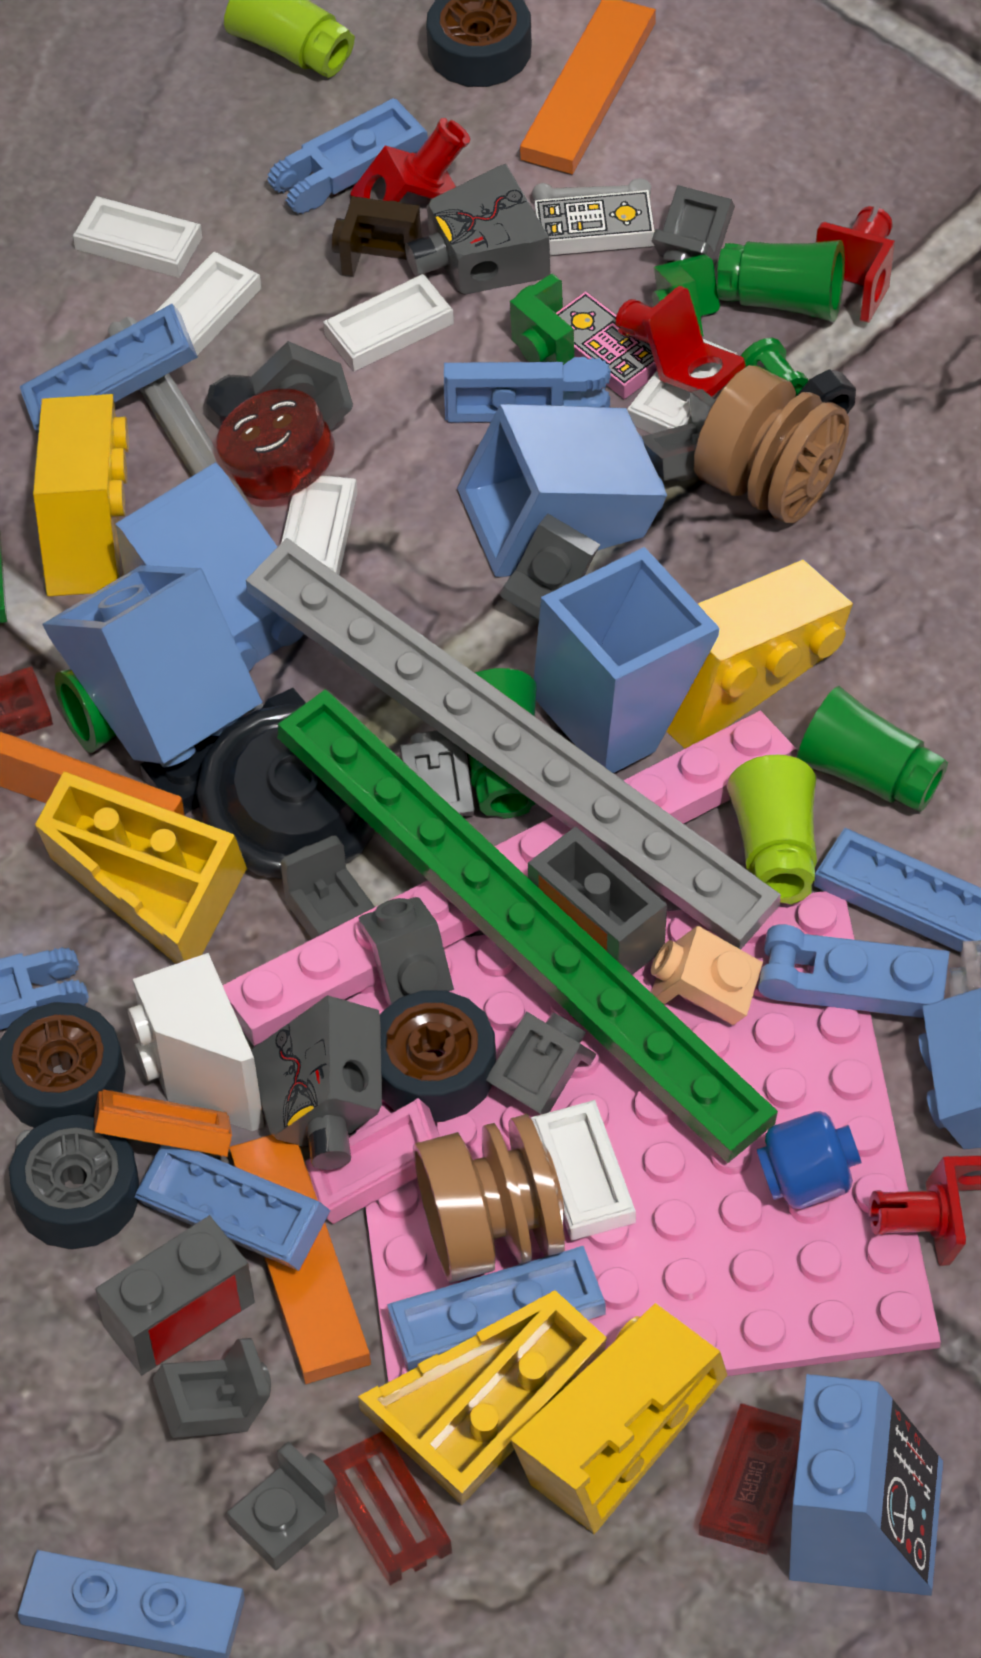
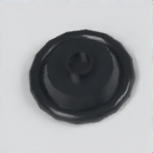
[196,704,376,879]

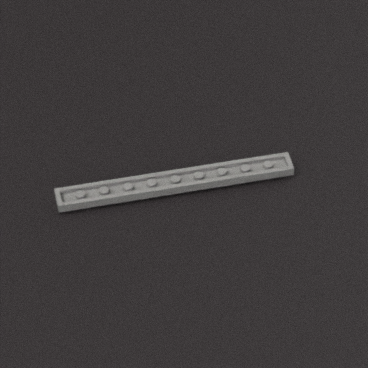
[246,538,781,950]

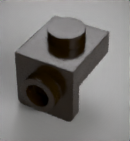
[332,196,422,277]

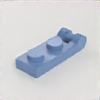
[758,924,950,1018]

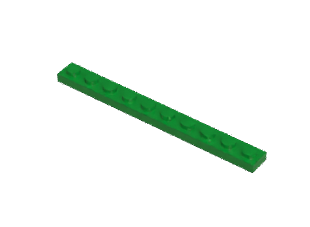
[277,689,778,1163]

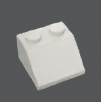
[128,953,265,1131]

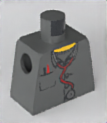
[405,164,551,294]
[251,995,382,1170]

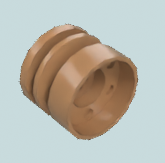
[694,366,849,523]
[413,1114,565,1283]

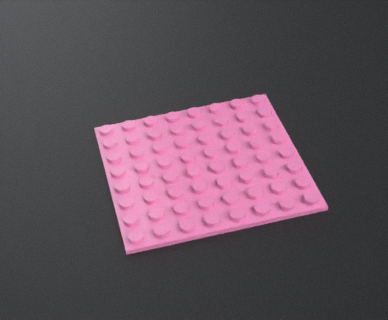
[344,891,941,1382]

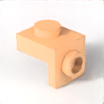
[651,926,763,1025]

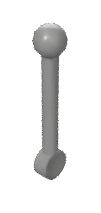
[532,178,651,200]

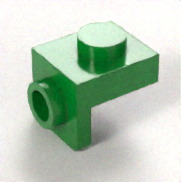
[652,254,720,336]
[510,274,575,365]

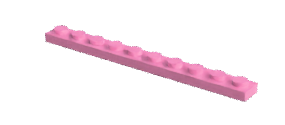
[223,710,797,1046]

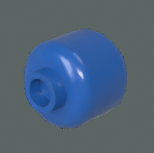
[756,1111,862,1209]

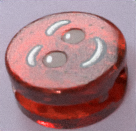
[216,388,335,501]

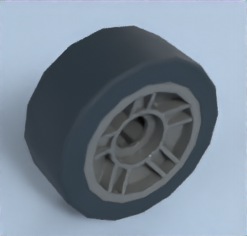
[9,1114,139,1249]

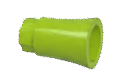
[224,0,355,78]
[727,754,817,904]

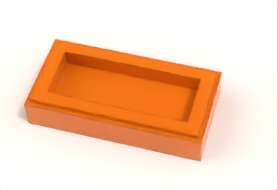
[94,1089,232,1157]

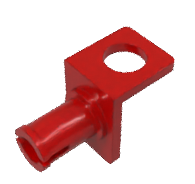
[351,118,471,202]
[816,206,895,323]
[615,286,746,397]
[869,1156,981,1266]

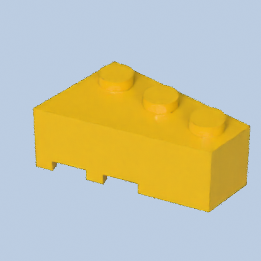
[33,394,129,596]
[666,560,853,749]
[35,771,247,964]
[358,1290,607,1505]
[510,1303,728,1535]

